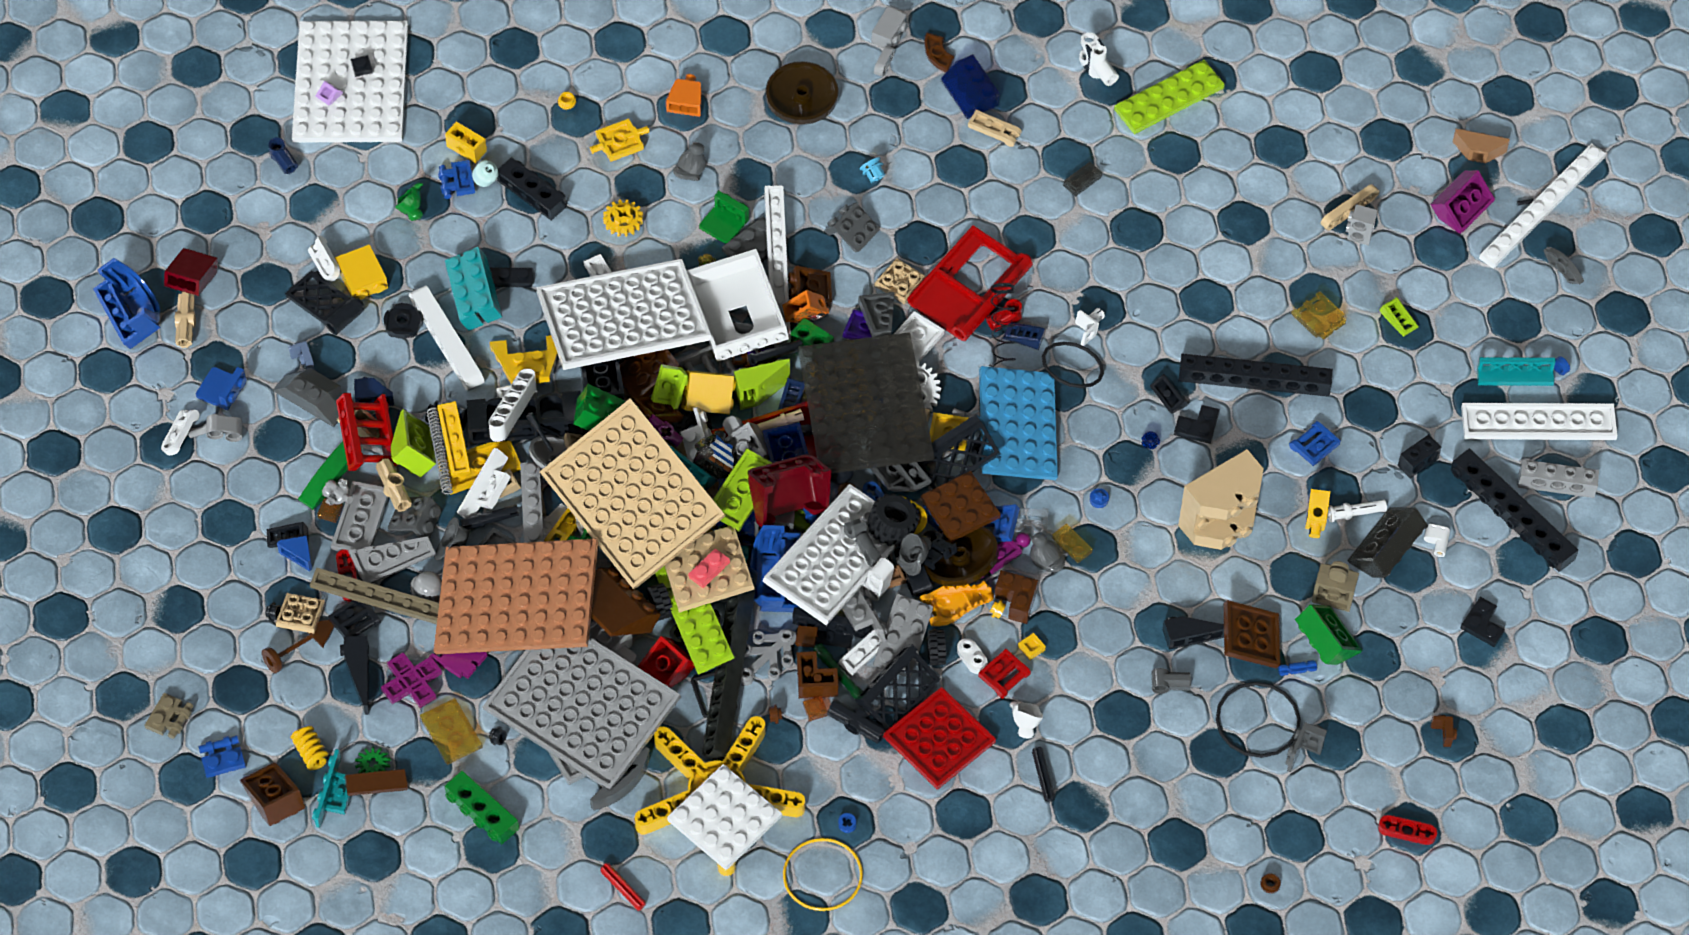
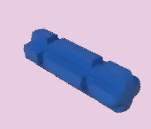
[1278,660,1317,676]

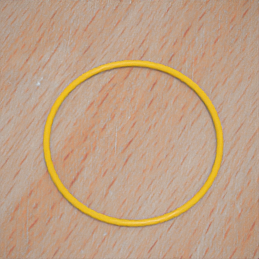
[783,838,863,911]

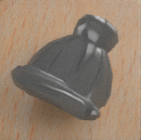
[673,142,706,181]
[1030,532,1069,573]
[896,533,932,576]

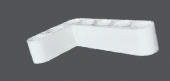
[861,558,894,601]

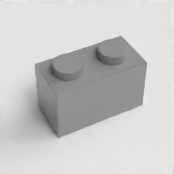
[871,7,908,48]

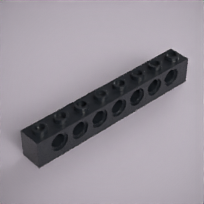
[1178,353,1333,397]
[1451,448,1579,572]

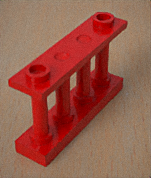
[336,393,398,471]

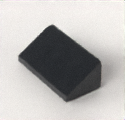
[1150,374,1189,414]

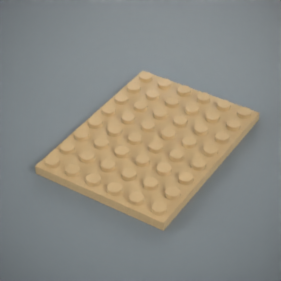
[539,399,726,590]

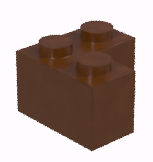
[995,570,1038,624]
[797,652,838,698]

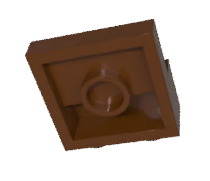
[788,266,832,307]
[632,396,684,429]

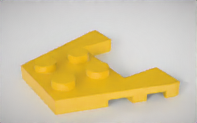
[489,335,558,384]

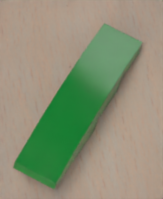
[298,441,362,510]

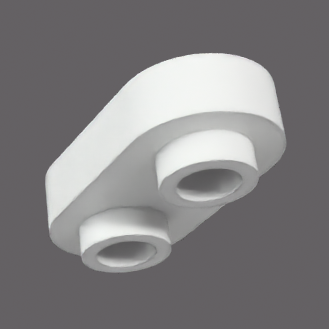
[957,638,988,674]

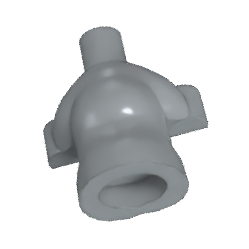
[322,477,353,505]

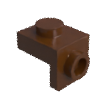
[1431,715,1457,747]

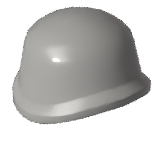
[411,571,442,602]

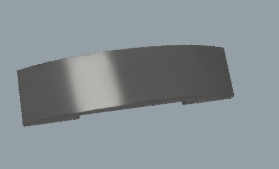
[590,747,650,810]

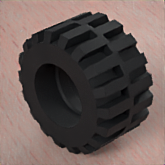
[867,493,920,546]

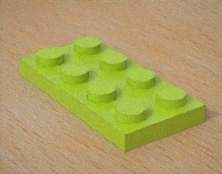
[713,449,772,531]

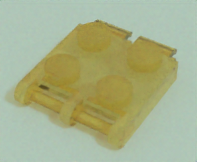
[1291,291,1346,340]

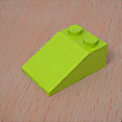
[391,409,436,478]

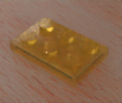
[420,698,483,765]

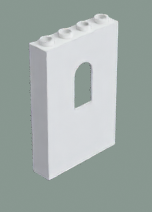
[687,249,789,362]

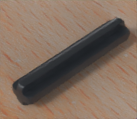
[1032,747,1055,802]

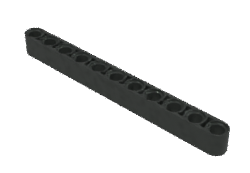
[702,566,758,761]

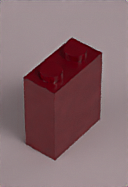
[164,248,218,296]

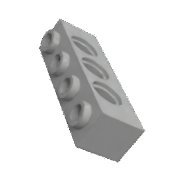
[1518,459,1599,498]

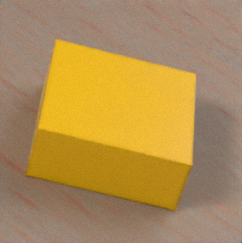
[1018,633,1046,660]

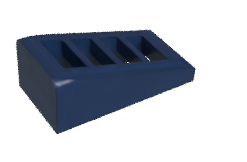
[1003,322,1045,350]
[778,378,806,410]

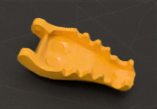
[919,581,994,626]

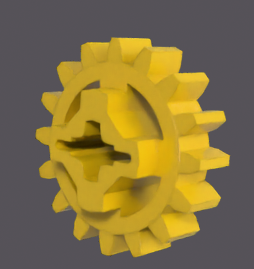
[603,199,643,237]

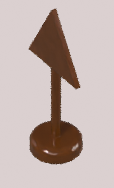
[261,620,334,673]

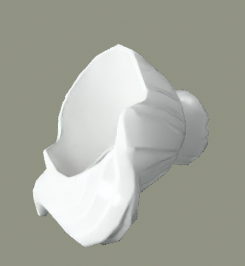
[1009,701,1043,739]

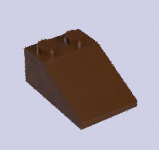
[240,762,305,826]

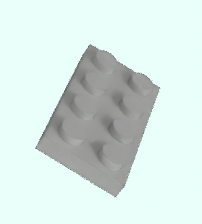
[331,481,388,551]
[873,594,934,677]

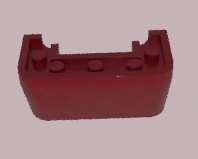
[748,455,831,527]

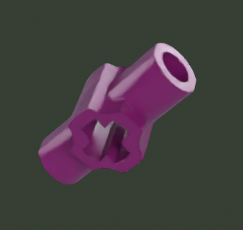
[648,414,683,447]

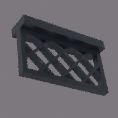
[912,414,1001,489]
[854,644,941,731]

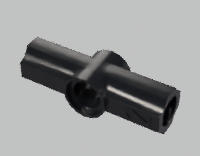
[827,699,887,744]

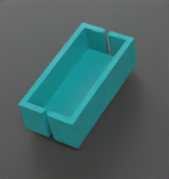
[444,247,503,331]

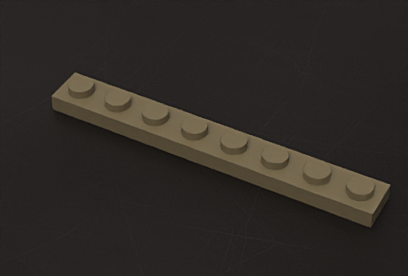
[310,567,439,624]

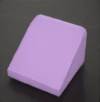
[315,81,343,106]

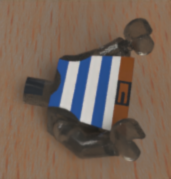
[693,430,736,480]

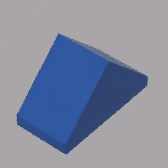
[277,536,312,571]

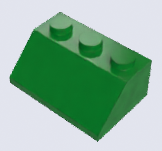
[1295,604,1363,665]

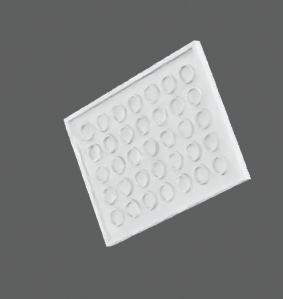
[292,21,408,142]
[536,259,711,370]

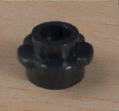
[265,602,281,622]
[489,726,507,745]

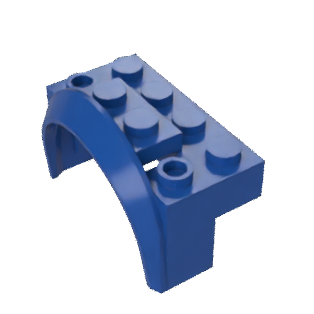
[93,258,161,349]
[750,525,801,613]

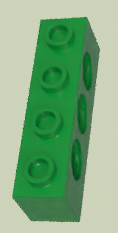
[444,771,519,845]

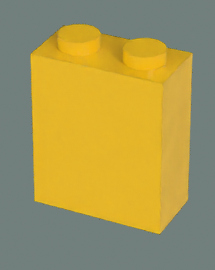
[335,244,388,300]
[681,370,736,414]

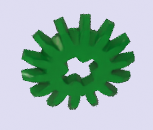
[355,747,391,774]

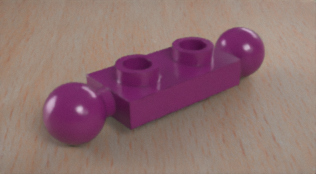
[981,532,1031,579]

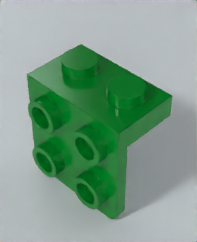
[699,190,749,244]

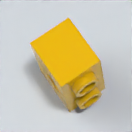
[445,122,487,164]

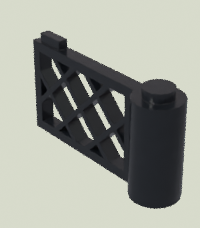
[285,270,364,335]

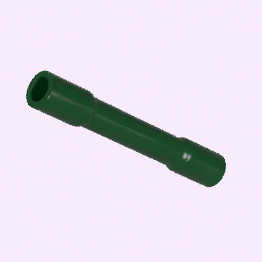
[813,643,863,707]

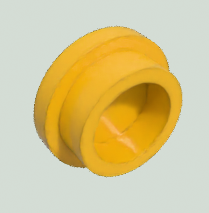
[558,92,576,109]
[990,600,1006,618]

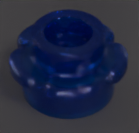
[1141,431,1160,449]

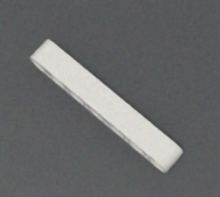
[409,285,485,391]

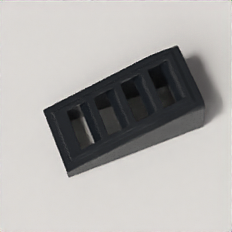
[266,522,309,548]

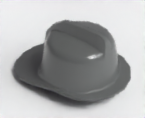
[435,517,470,560]

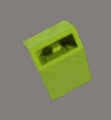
[734,359,790,410]

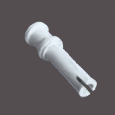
[1327,499,1387,523]

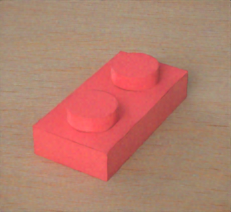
[688,549,730,588]

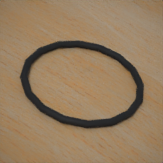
[1042,341,1104,388]

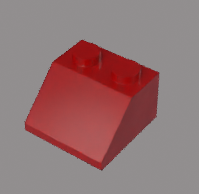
[637,636,695,688]

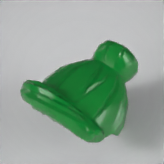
[394,183,423,221]

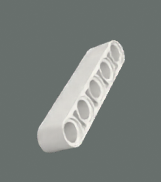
[489,369,537,442]

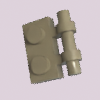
[145,693,194,739]

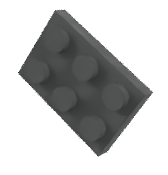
[722,216,788,262]

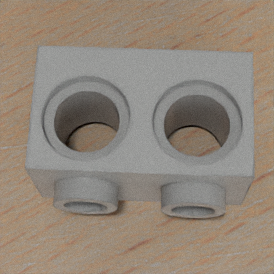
[1346,204,1378,246]

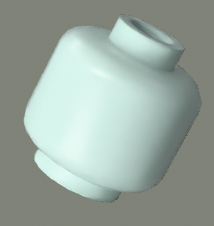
[472,160,498,187]

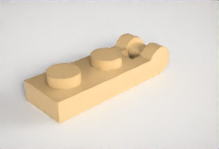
[968,110,1022,147]

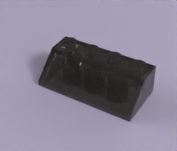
[1347,507,1428,578]

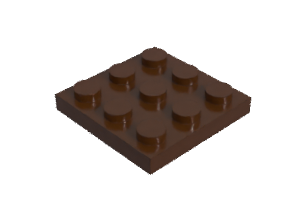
[619,349,682,397]
[921,471,1001,543]
[1224,600,1280,668]

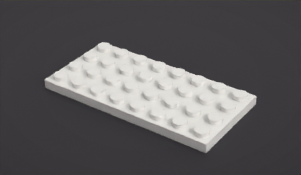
[762,484,899,625]

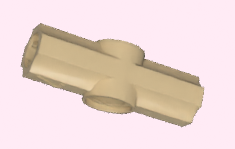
[175,292,196,348]
[376,459,412,512]

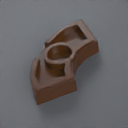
[924,33,954,73]

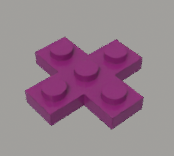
[381,652,442,708]

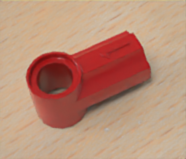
[986,299,1022,332]

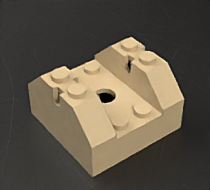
[1178,449,1264,550]

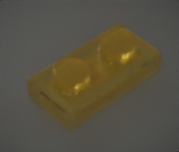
[1052,523,1093,563]

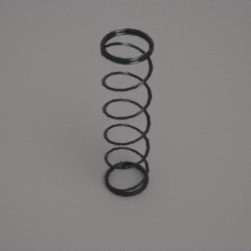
[991,283,1016,367]

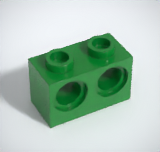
[790,318,834,362]

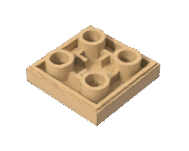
[875,258,926,305]
[276,593,325,634]

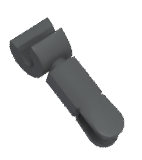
[844,519,882,568]

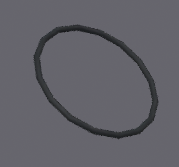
[1216,682,1301,758]

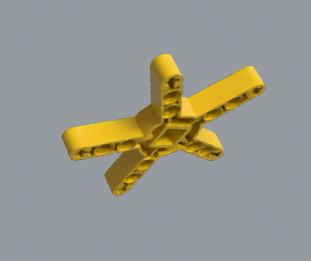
[634,716,805,876]

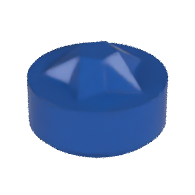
[1554,356,1570,375]
[1089,488,1109,508]

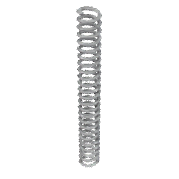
[426,407,453,494]

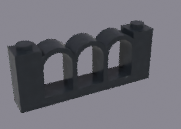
[466,390,584,444]

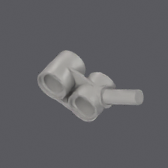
[188,414,242,442]

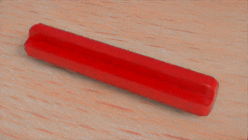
[600,863,646,911]

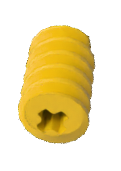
[291,726,328,770]

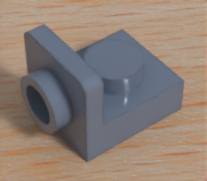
[288,341,315,369]

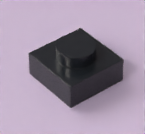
[351,55,373,77]

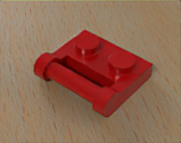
[978,649,1031,699]

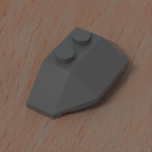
[273,368,342,427]
[868,427,931,492]

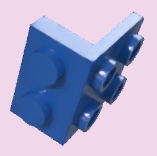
[196,367,247,411]

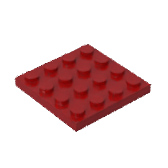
[883,687,996,790]

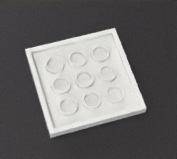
[667,764,782,870]

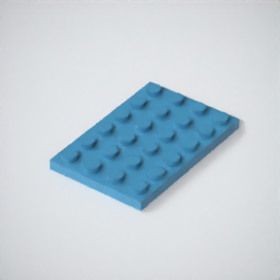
[979,366,1058,480]

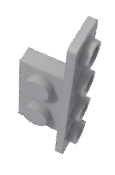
[842,587,887,643]

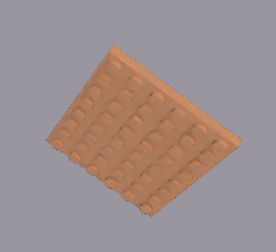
[434,539,598,654]

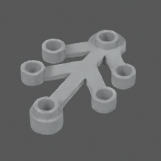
[740,628,796,686]

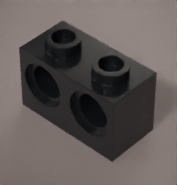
[1398,434,1442,479]

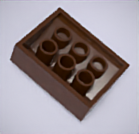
[591,567,661,636]

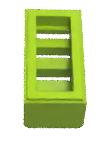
[1379,297,1419,337]

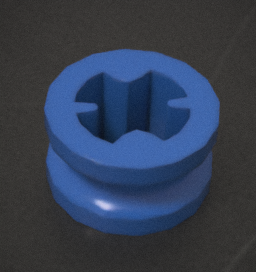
[838,813,856,833]

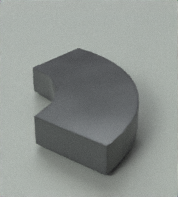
[1544,247,1584,285]

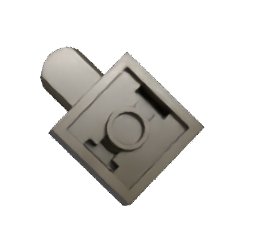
[1312,561,1359,612]

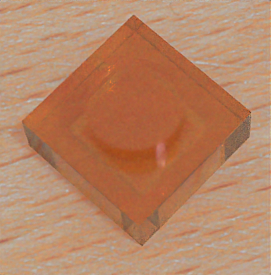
[317,498,343,523]
[803,696,828,721]

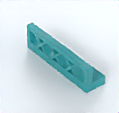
[1476,357,1556,386]

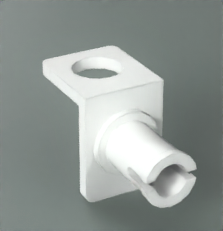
[1075,308,1105,346]

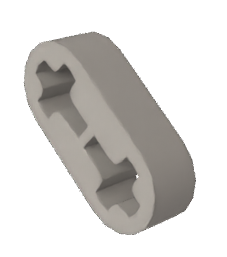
[874,46,895,77]

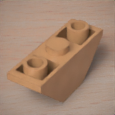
[1453,129,1510,163]

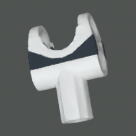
[1079,33,1119,86]

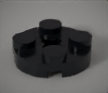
[383,303,422,339]

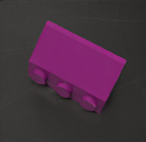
[1430,171,1495,233]

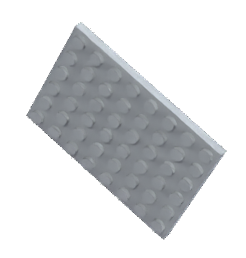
[483,637,681,790]

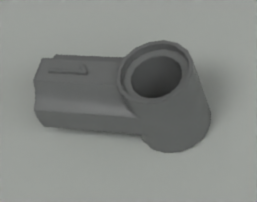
[1151,668,1191,694]

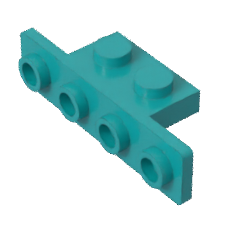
[312,749,350,828]

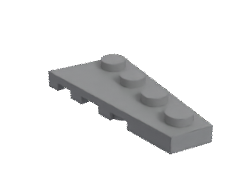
[348,536,436,583]

